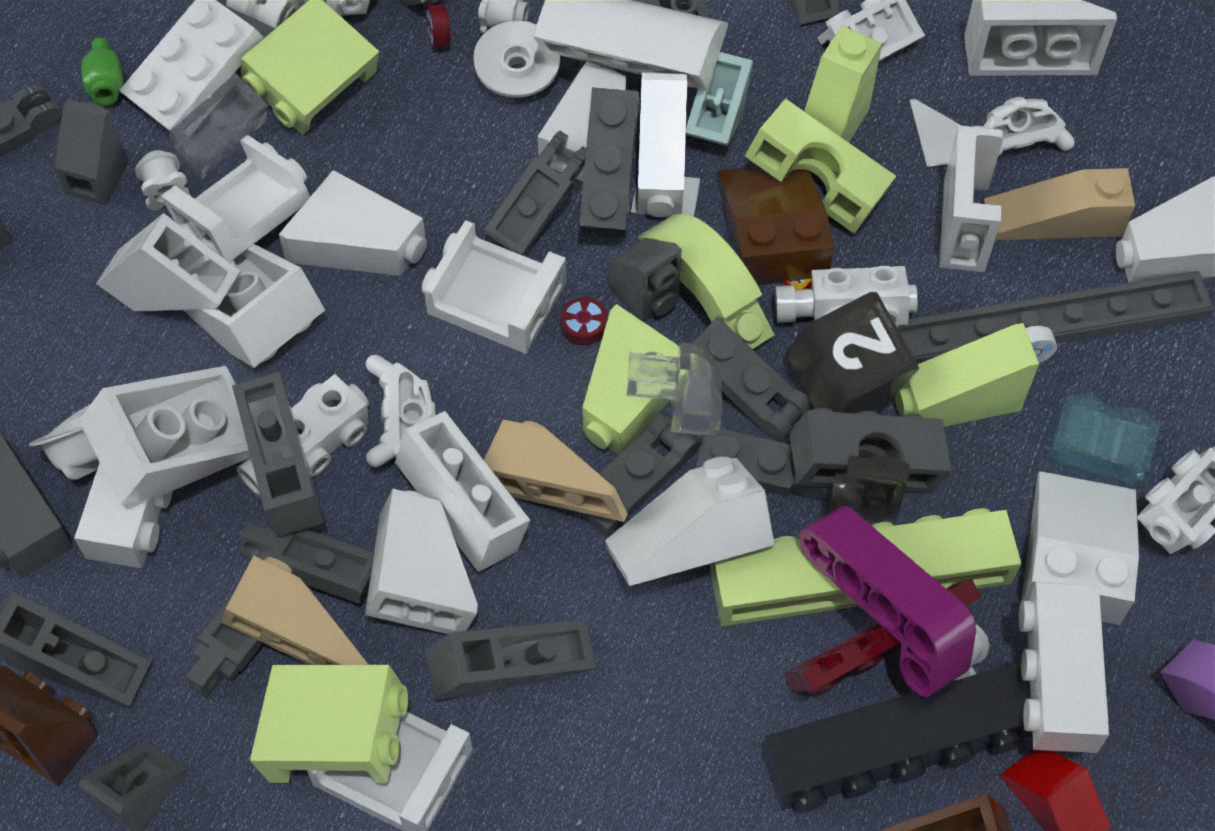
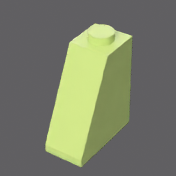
[804,25,882,142]
[582,304,691,455]
[895,323,1039,427]

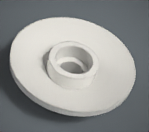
[473,21,560,98]

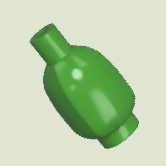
[81,38,124,106]

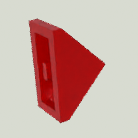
[1000,750,1111,831]

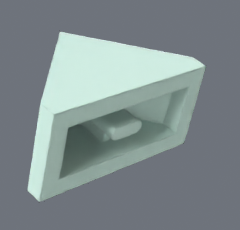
[685,52,753,146]

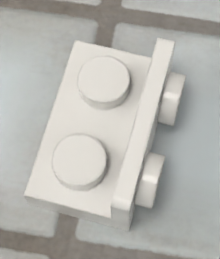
[817,0,925,61]

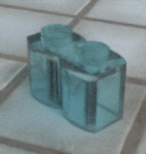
[1046,394,1161,487]

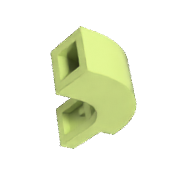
[638,214,774,349]

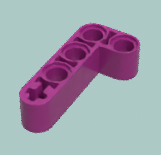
[799,506,976,698]

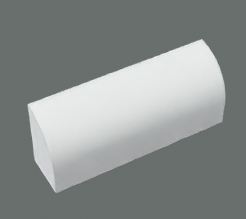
[533,0,728,91]

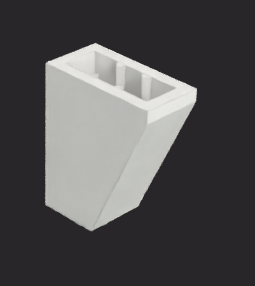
[538,60,626,181]
[637,73,687,217]
[279,170,427,276]
[1116,176,1215,283]
[96,213,240,311]
[365,489,478,634]

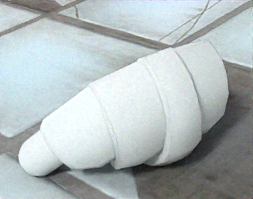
[983,97,1075,156]
[366,355,436,467]

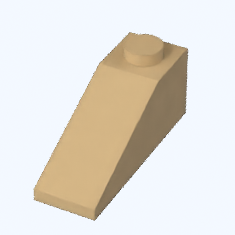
[983,168,1135,240]
[484,420,628,522]
[221,555,369,665]

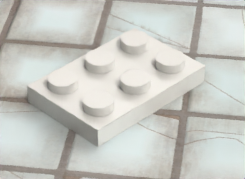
[119,0,264,138]

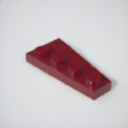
[784,579,981,696]

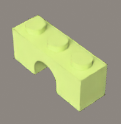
[745,98,896,234]

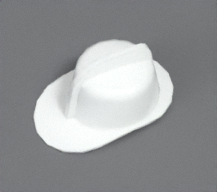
[29,404,100,480]

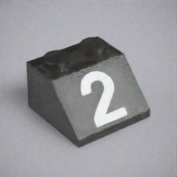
[785,292,920,414]

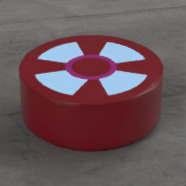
[426,4,450,49]
[561,297,607,345]

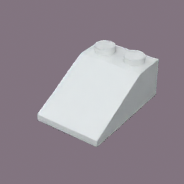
[964,0,1117,76]
[183,244,325,368]
[79,366,250,505]
[605,457,775,586]
[1021,471,1139,625]

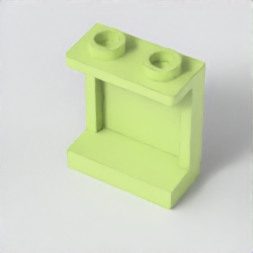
[241,0,379,135]
[250,665,408,783]

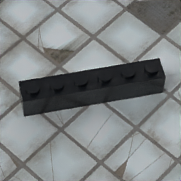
[761,661,1033,812]

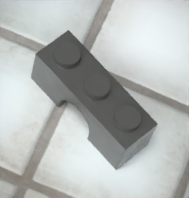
[579,87,640,233]
[789,408,952,493]

